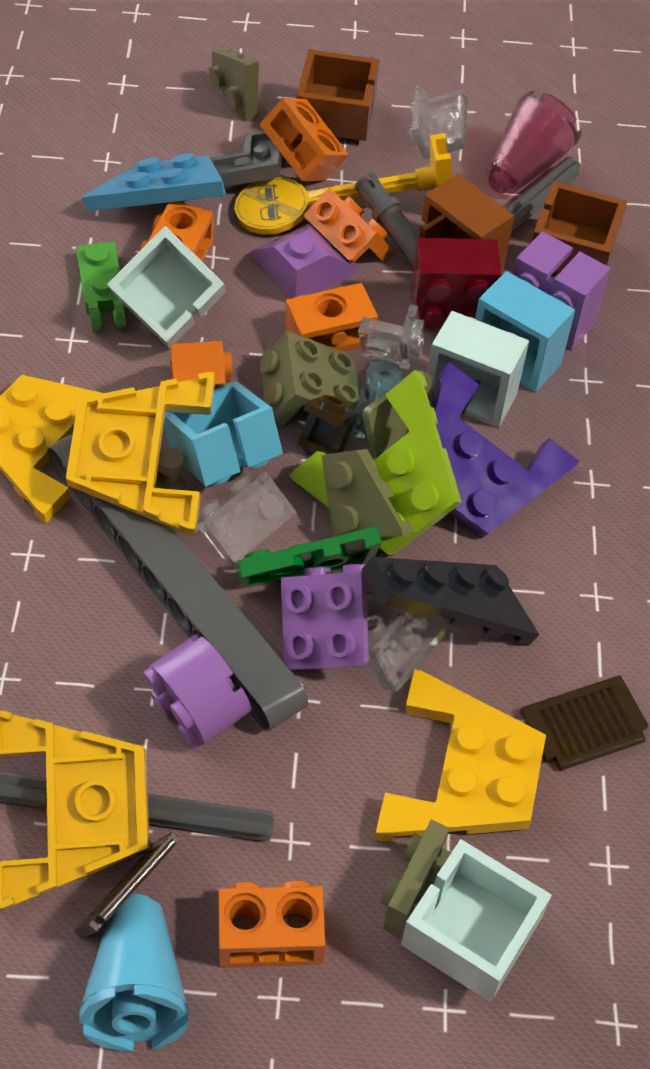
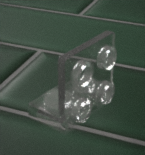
[367,593,449,692]

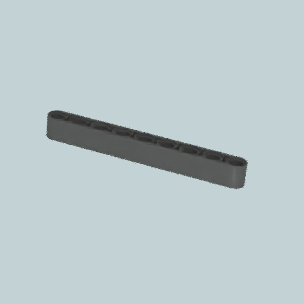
[47,434,308,731]

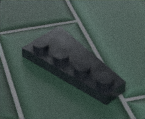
[362,557,539,646]

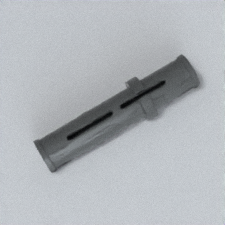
[354,172,420,268]

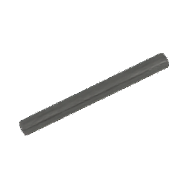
[0,771,274,841]

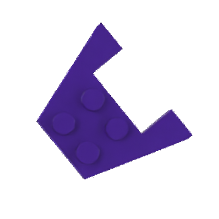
[432,362,579,538]

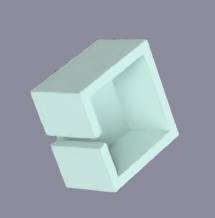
[107,226,226,349]
[428,311,529,428]
[401,839,552,1003]

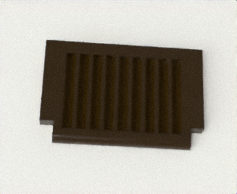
[520,675,648,771]
[74,832,180,938]

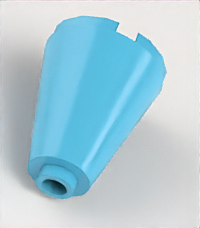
[79,894,189,1051]

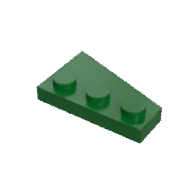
[236,526,382,589]

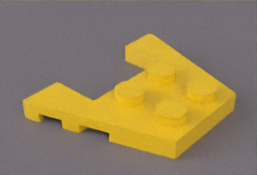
[66,372,215,536]
[0,375,103,524]
[376,669,546,842]
[0,710,150,910]

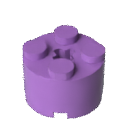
[142,634,251,750]

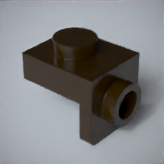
[298,395,358,454]

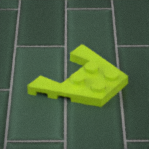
[289,370,462,555]

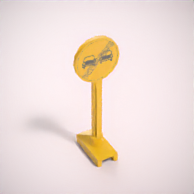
[234,133,453,235]

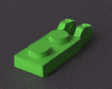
[76,242,126,332]

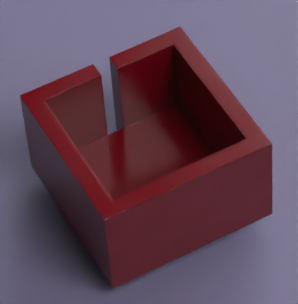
[410,238,502,329]

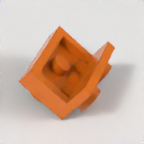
[304,188,394,263]

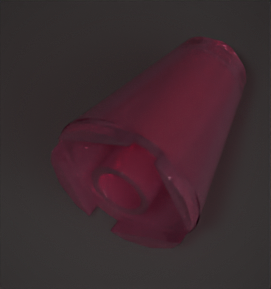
[486,91,582,194]

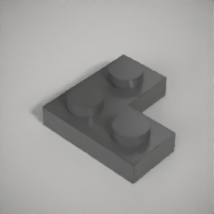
[210,130,283,190]

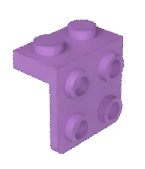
[281,564,375,669]

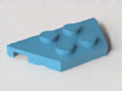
[82,153,226,211]

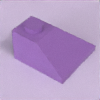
[251,223,359,298]

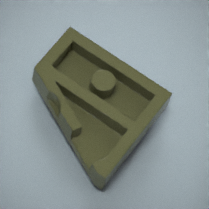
[209,47,259,122]
[321,449,413,538]

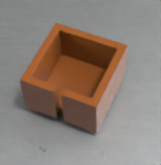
[296,49,380,141]
[419,173,515,273]
[532,181,628,274]

